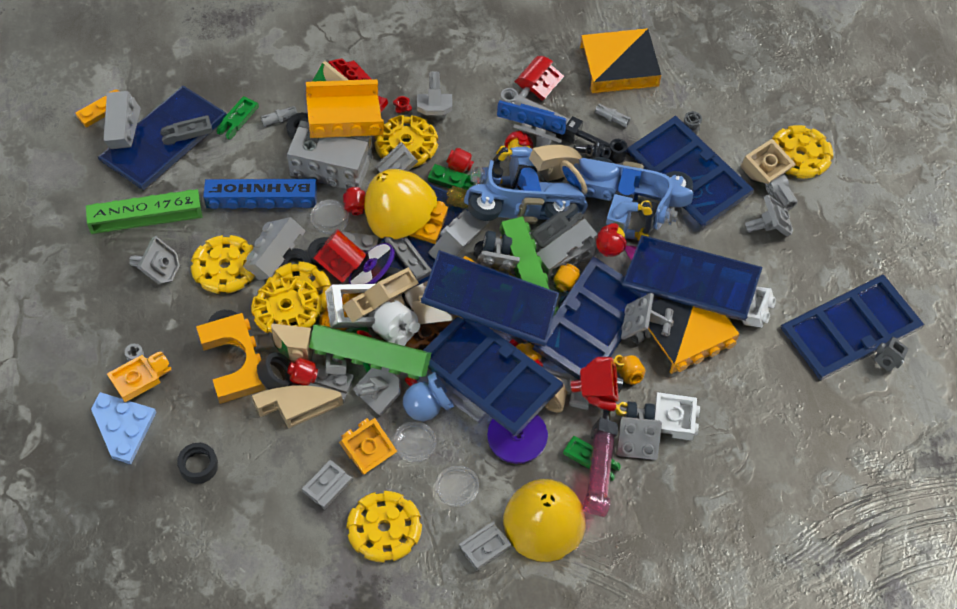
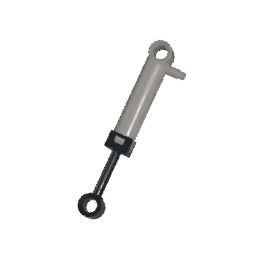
[500,87,627,163]

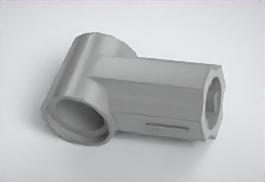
[765,174,798,211]

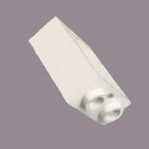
[325,284,379,328]

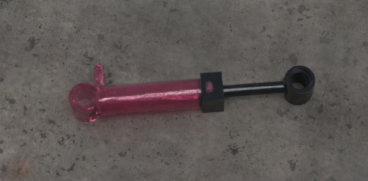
[583,376,623,518]

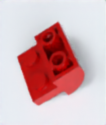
[514,56,564,101]
[328,58,372,80]
[313,229,366,283]

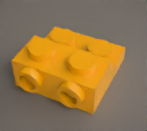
[409,201,448,244]
[339,418,398,475]

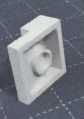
[725,283,776,328]
[655,392,700,441]

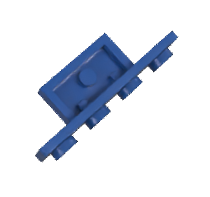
[497,100,567,134]

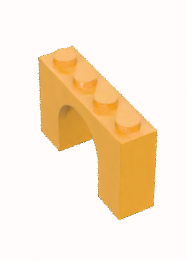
[196,313,266,404]

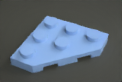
[91,392,156,464]

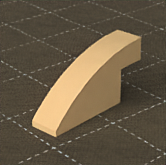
[529,145,583,182]
[342,267,419,323]
[252,386,343,429]

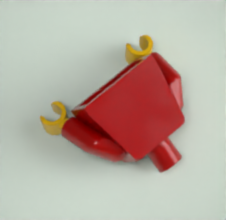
[571,355,627,416]

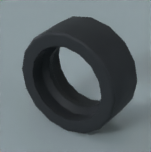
[257,352,293,390]
[177,442,218,484]

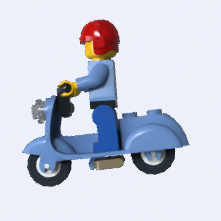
[464,130,588,224]
[574,157,693,257]

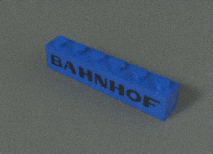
[203,179,317,209]

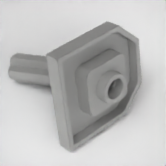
[417,71,452,115]
[745,195,793,236]
[129,236,180,284]
[353,367,401,416]

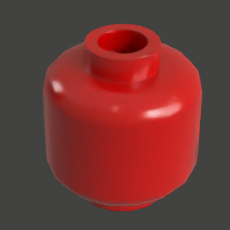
[446,148,474,173]
[343,187,366,216]
[287,358,318,386]

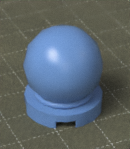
[403,372,454,422]

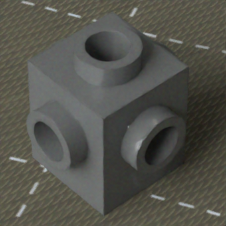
[874,336,909,372]

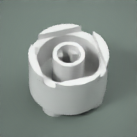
[372,300,420,346]

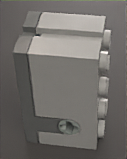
[287,121,372,189]

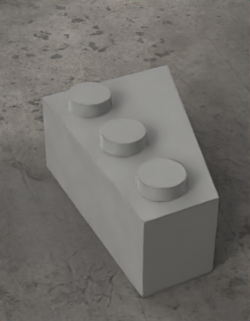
[104,91,141,149]
[428,209,489,268]
[243,217,306,280]
[536,219,598,279]

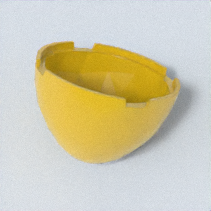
[364,169,437,240]
[503,479,586,562]

